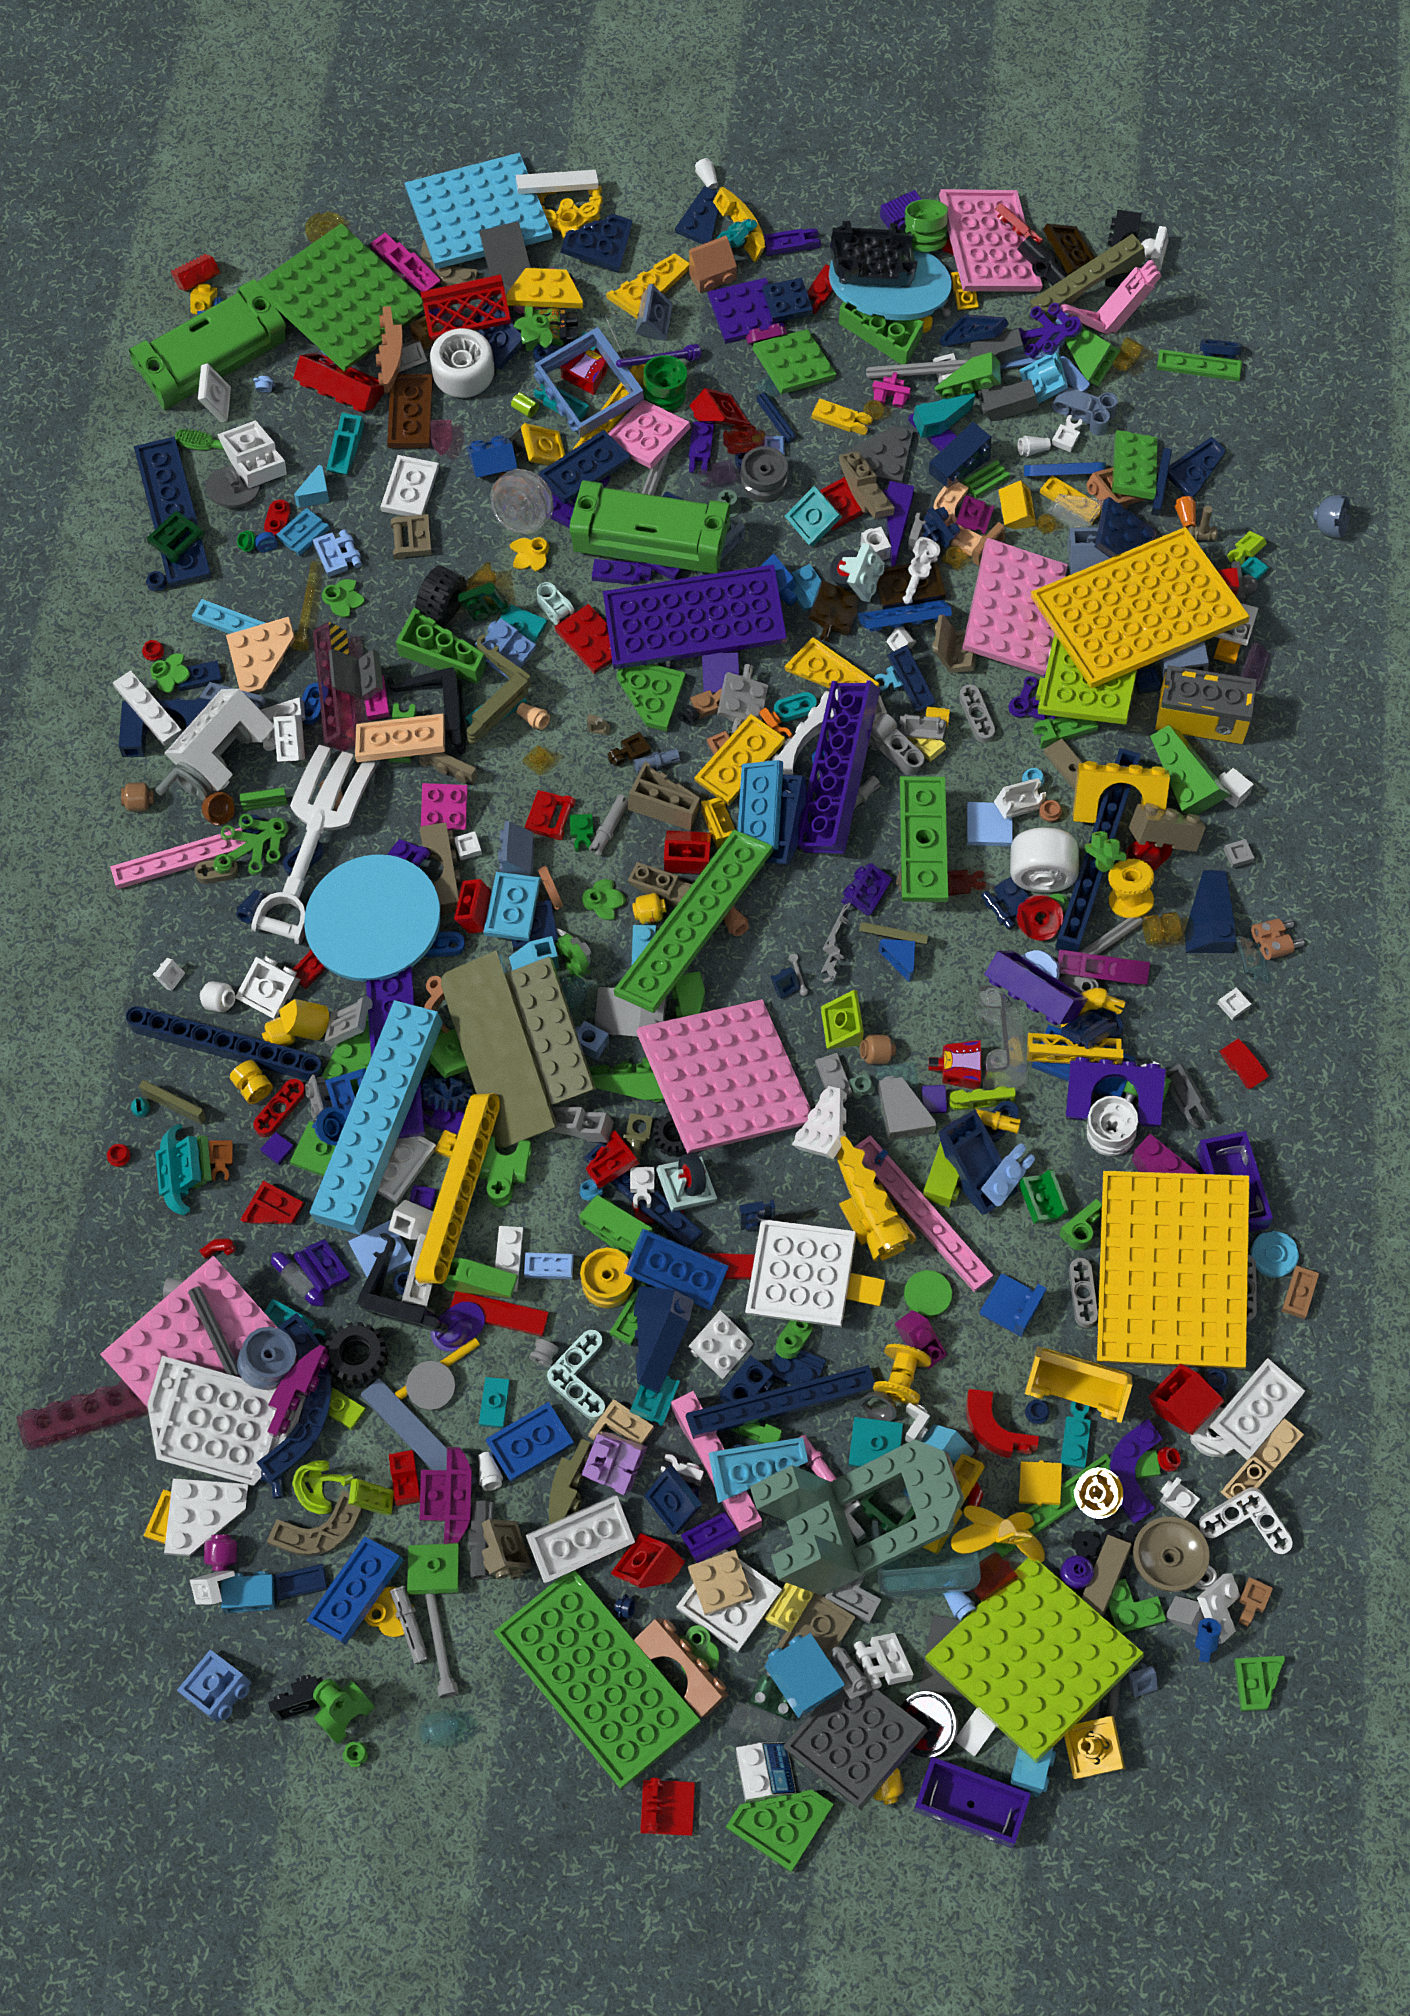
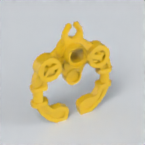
[536,185,603,239]

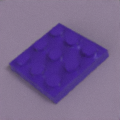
[708,278,784,344]

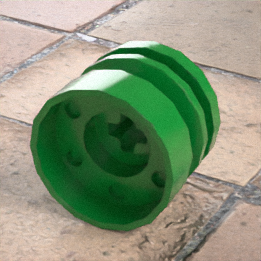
[643,355,687,412]

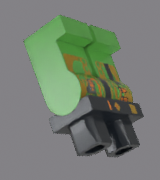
[524,306,579,351]

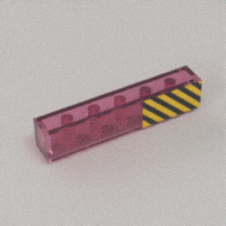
[313,621,357,752]

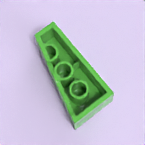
[839,301,924,364]
[396,607,487,684]
[1150,725,1231,815]

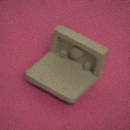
[932,614,976,673]

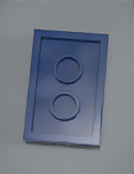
[485,1402,574,1483]

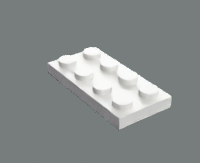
[1209,1358,1305,1460]
[526,1496,635,1583]

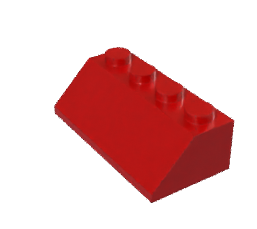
[293,352,384,412]

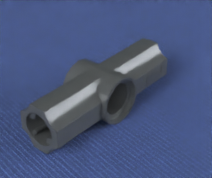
[469,1501,494,1580]

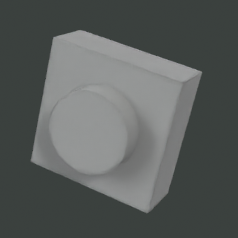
[1224,839,1254,868]

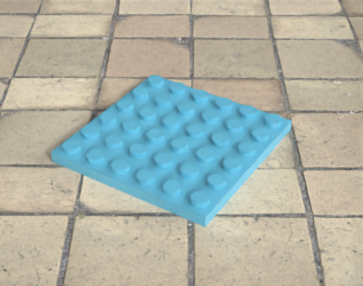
[405,153,553,269]

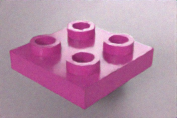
[421,783,468,830]

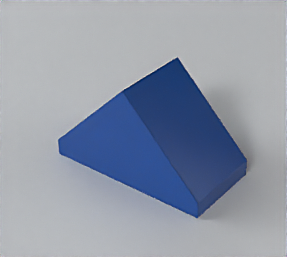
[878,939,915,982]

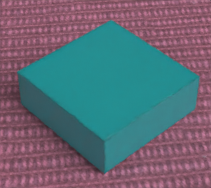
[1241,556,1269,581]

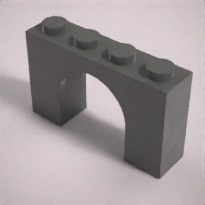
[969,329,1039,422]

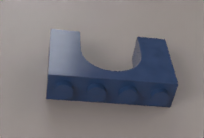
[118,698,211,757]

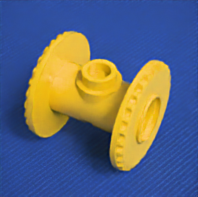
[1108,858,1154,918]
[873,1343,931,1405]

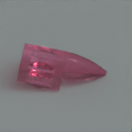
[430,420,453,456]

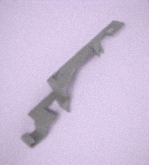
[821,903,851,983]

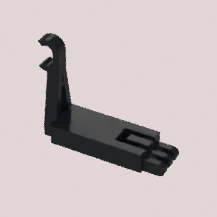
[387,667,466,754]
[356,1233,449,1334]

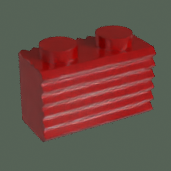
[171,254,221,291]
[454,879,492,934]

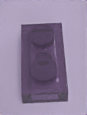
[1240,642,1270,691]

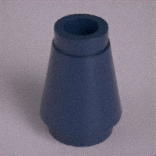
[236,890,265,924]

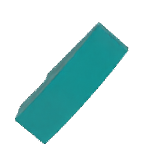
[326,412,365,475]

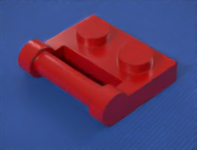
[524,790,576,840]

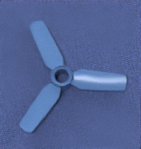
[1000,313,1090,392]

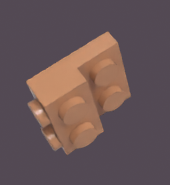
[1086,467,1145,509]

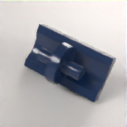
[922,507,961,549]

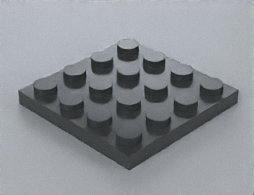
[783,1689,927,1811]

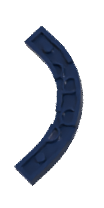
[256,1313,332,1483]

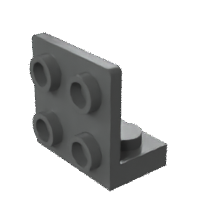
[329,649,383,701]

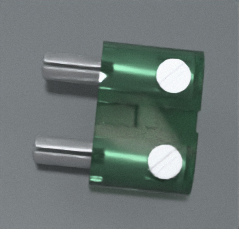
[748,1671,793,1721]

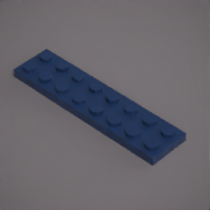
[134,436,212,588]

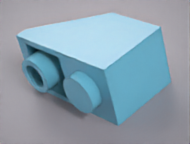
[509,936,559,970]

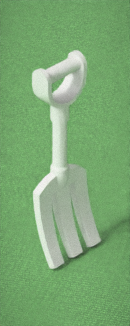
[251,745,377,945]

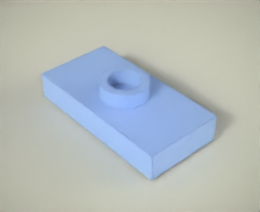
[524,1253,574,1279]

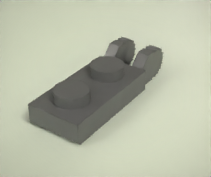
[1165,1063,1213,1129]

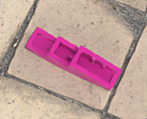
[370,232,441,291]

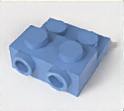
[474,618,537,680]
[177,1650,252,1724]

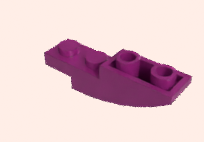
[1057,949,1150,985]
[267,1345,329,1439]

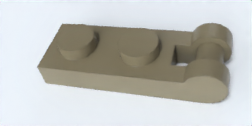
[418,752,477,785]

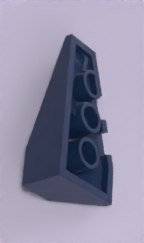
[1184,870,1236,953]

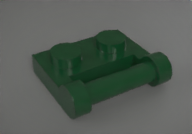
[146,511,205,564]
[458,583,510,621]

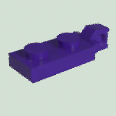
[592,559,652,585]

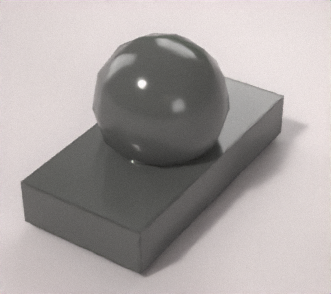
[1230,562,1258,604]

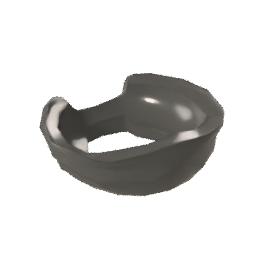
[859,1391,897,1421]

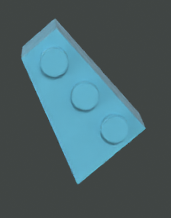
[1009,1747,1056,1797]

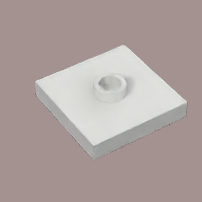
[198,363,231,422]

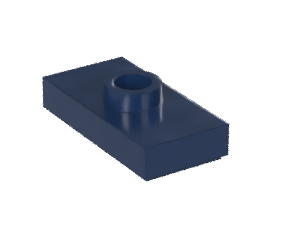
[177,660,222,692]

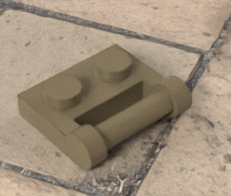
[391,514,432,560]

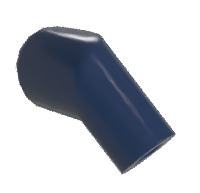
[259,1470,285,1499]

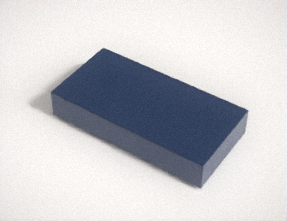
[274,1564,328,1601]

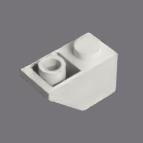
[388,1200,433,1240]

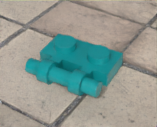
[715,219,757,248]

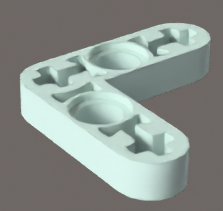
[547,1330,605,1420]

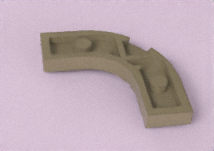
[421,240,478,286]
[267,1490,363,1556]

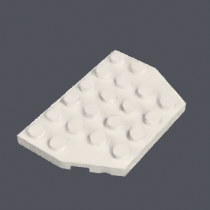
[147,1356,305,1486]

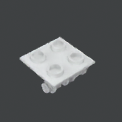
[689,1310,754,1379]

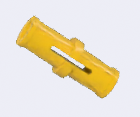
[975,1108,1021,1134]

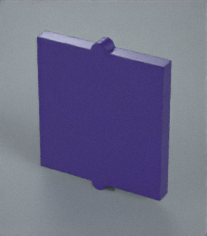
[702,652,739,692]

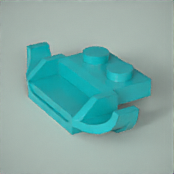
[155,1124,201,1216]

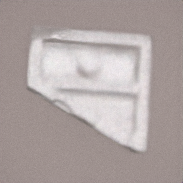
[1046,494,1104,528]

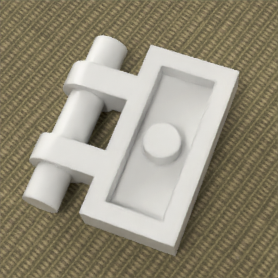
[854,1633,914,1689]

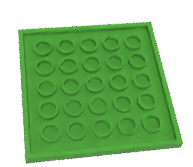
[255,223,424,371]

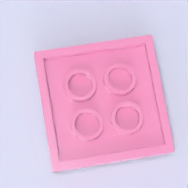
[608,400,691,469]

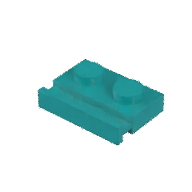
[629,1375,680,1426]

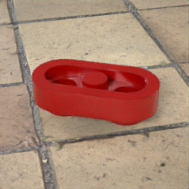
[264,500,291,539]

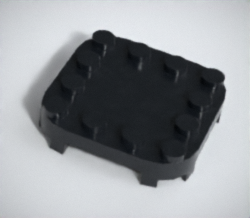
[830,221,918,288]

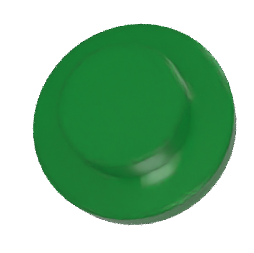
[237,530,256,552]

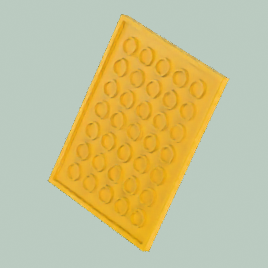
[1030,527,1250,689]

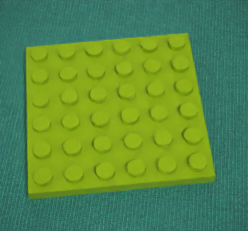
[925,1557,1144,1763]

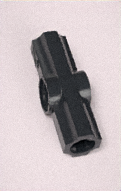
[1017,236,1069,286]

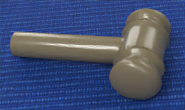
[1188,506,1218,541]

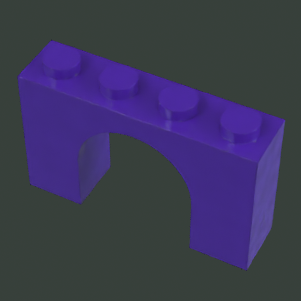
[1066,1057,1165,1128]

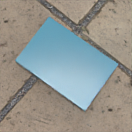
[484,872,541,941]

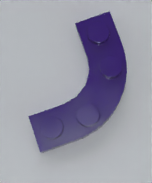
[1109,1419,1163,1524]

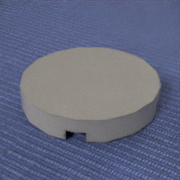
[406,1361,455,1410]

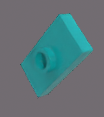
[479,1377,510,1429]

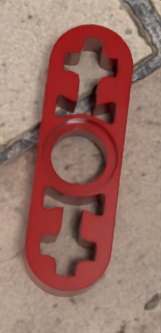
[253,1079,305,1137]

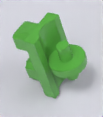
[1085,831,1126,872]

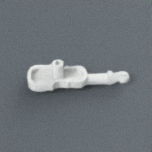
[903,537,940,604]

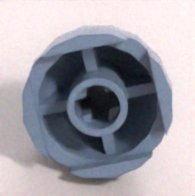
[1313,495,1351,539]

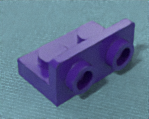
[841,863,892,916]

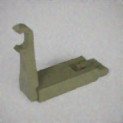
[467,634,531,744]

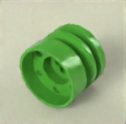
[905,199,948,252]

